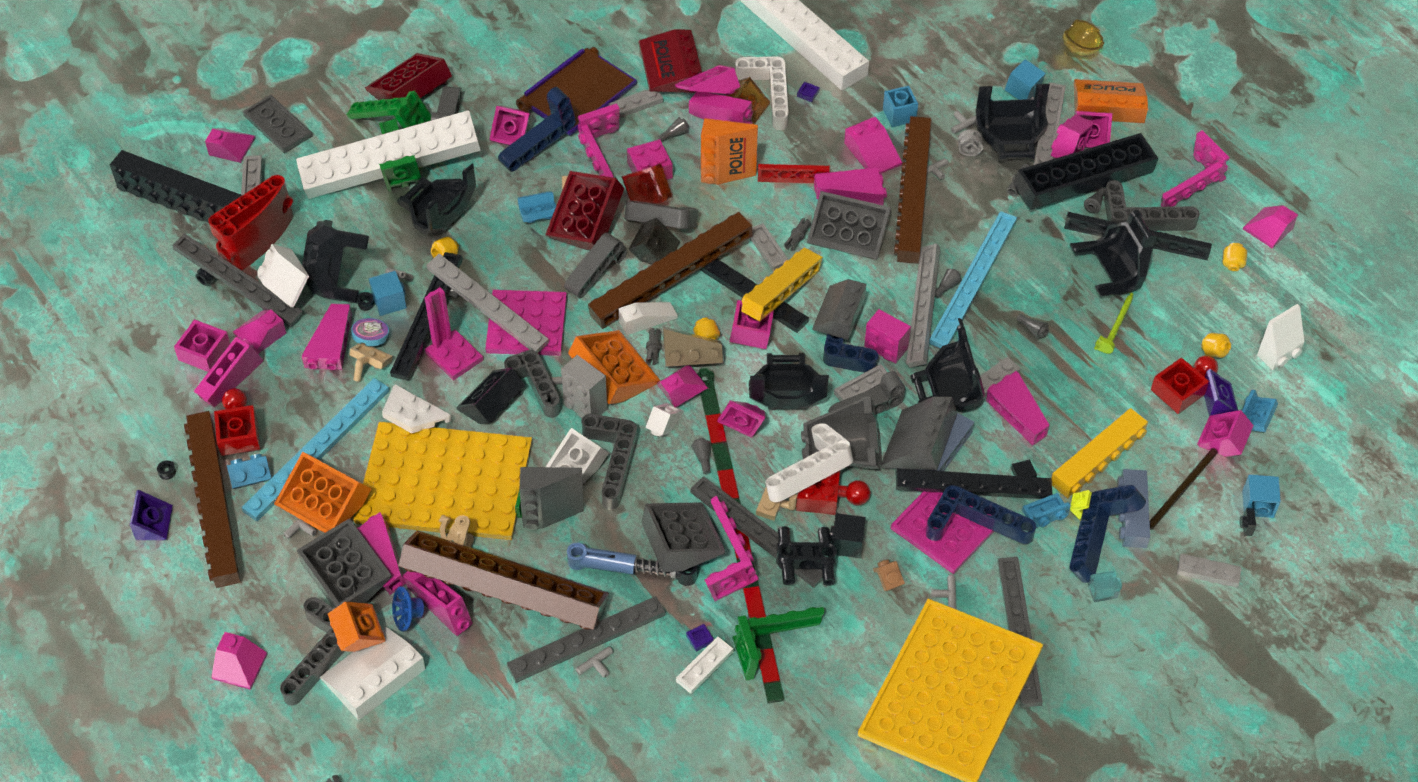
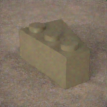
[663,326,723,367]

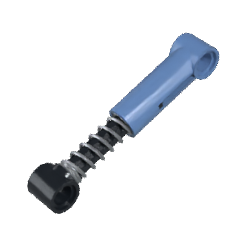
[567,543,697,586]

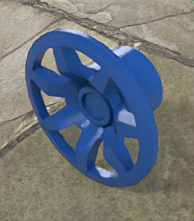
[392,586,424,632]

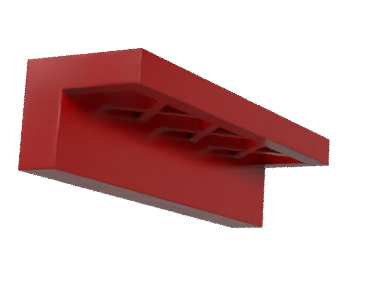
[758,164,830,183]

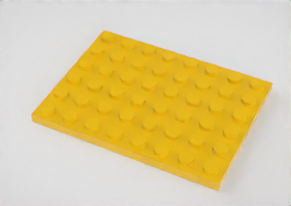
[354,422,532,540]
[858,599,1043,782]

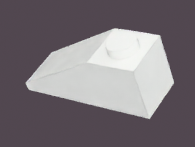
[618,302,678,336]

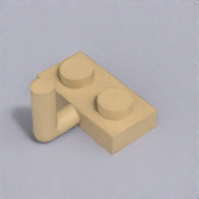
[349,342,393,381]
[756,487,797,521]

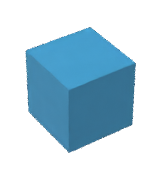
[1005,59,1046,100]
[883,86,918,127]
[369,271,407,316]
[1242,475,1281,518]

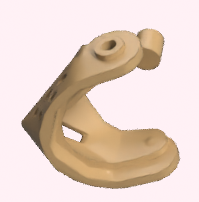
[439,515,474,548]

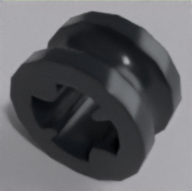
[357,292,375,311]
[157,460,176,480]

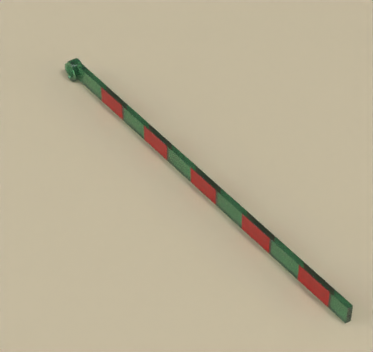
[697,368,784,704]

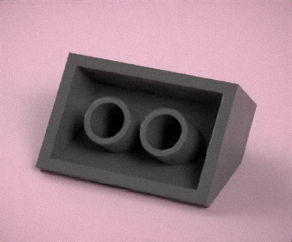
[812,279,866,340]

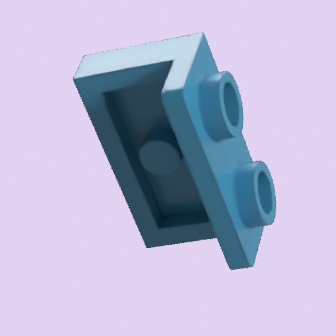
[517,191,556,223]
[1242,390,1278,432]
[227,454,271,489]
[1022,493,1071,528]

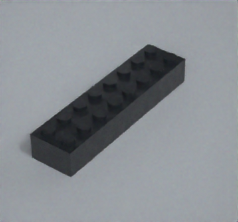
[1014,133,1159,210]
[110,150,242,223]

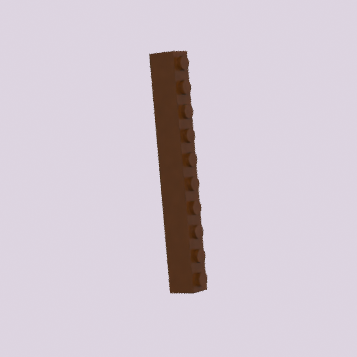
[894,116,931,264]
[588,212,753,329]
[184,411,241,588]

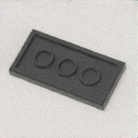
[242,95,313,154]

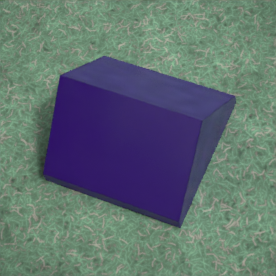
[1204,369,1238,416]
[130,490,173,540]

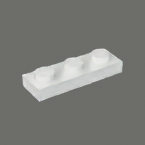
[676,637,733,694]

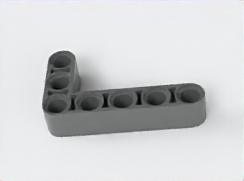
[1104,180,1200,231]
[581,414,637,510]
[280,597,345,705]

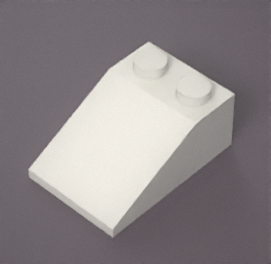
[257,244,309,308]
[1257,304,1304,370]
[546,428,609,484]

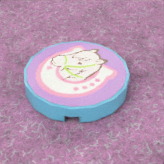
[351,318,389,346]

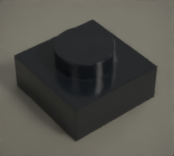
[1240,508,1256,536]

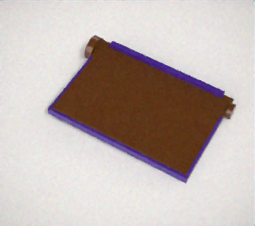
[516,47,637,136]

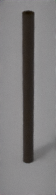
[1149,448,1218,530]

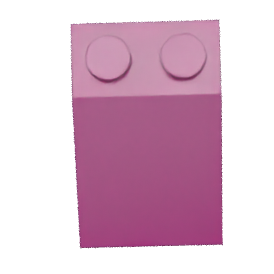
[675,65,740,95]
[844,117,902,174]

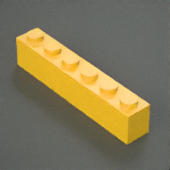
[741,247,823,321]
[1051,408,1148,499]

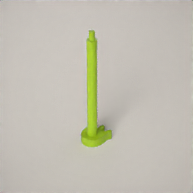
[1094,293,1134,354]

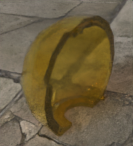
[1062,19,1105,57]

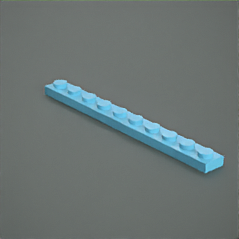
[929,211,1017,348]
[241,378,389,522]

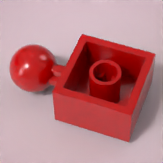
[1151,355,1218,414]
[214,388,260,456]
[796,470,871,515]

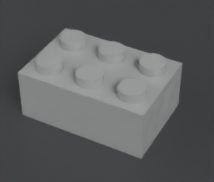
[561,355,608,418]

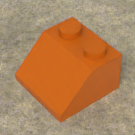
[328,602,386,652]

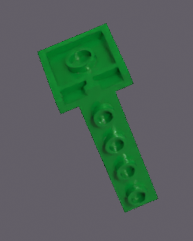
[346,91,431,129]
[379,118,421,192]
[732,607,825,681]

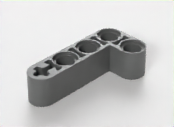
[431,86,462,121]
[624,200,699,229]
[564,233,627,298]
[504,350,561,418]
[828,371,905,414]

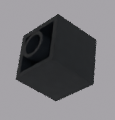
[830,513,866,558]

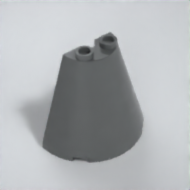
[801,395,882,469]

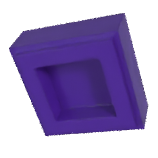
[797,82,820,102]
[686,624,714,651]

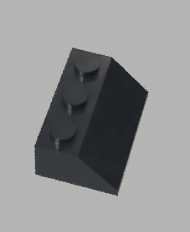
[456,367,525,424]

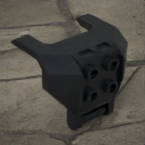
[976,84,1050,161]
[397,163,476,234]
[1069,210,1156,297]
[302,220,369,304]
[910,318,985,411]
[749,353,829,409]

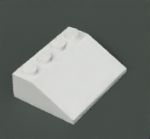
[320,627,425,720]

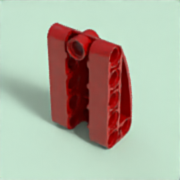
[209,175,293,271]

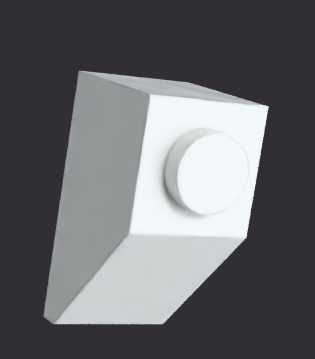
[646,403,684,437]

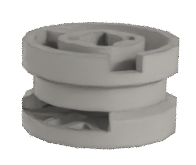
[958,130,983,156]

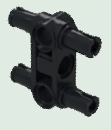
[776,526,837,586]

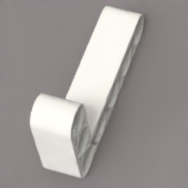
[735,57,788,130]
[765,423,853,502]

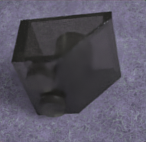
[629,218,680,265]

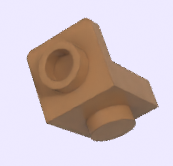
[873,559,905,591]

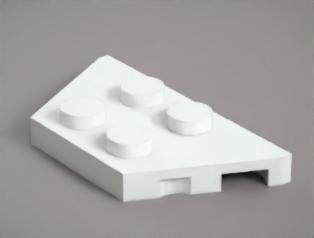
[382,384,451,434]

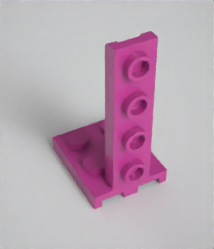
[578,103,620,178]
[1161,130,1230,207]
[425,287,483,381]
[704,496,759,601]

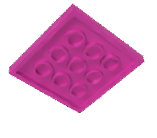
[485,290,567,356]
[890,491,995,575]

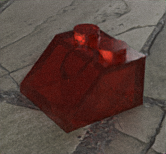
[622,163,673,204]

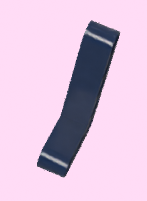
[498,87,576,172]
[823,334,878,373]
[926,485,1036,544]
[1070,485,1146,583]

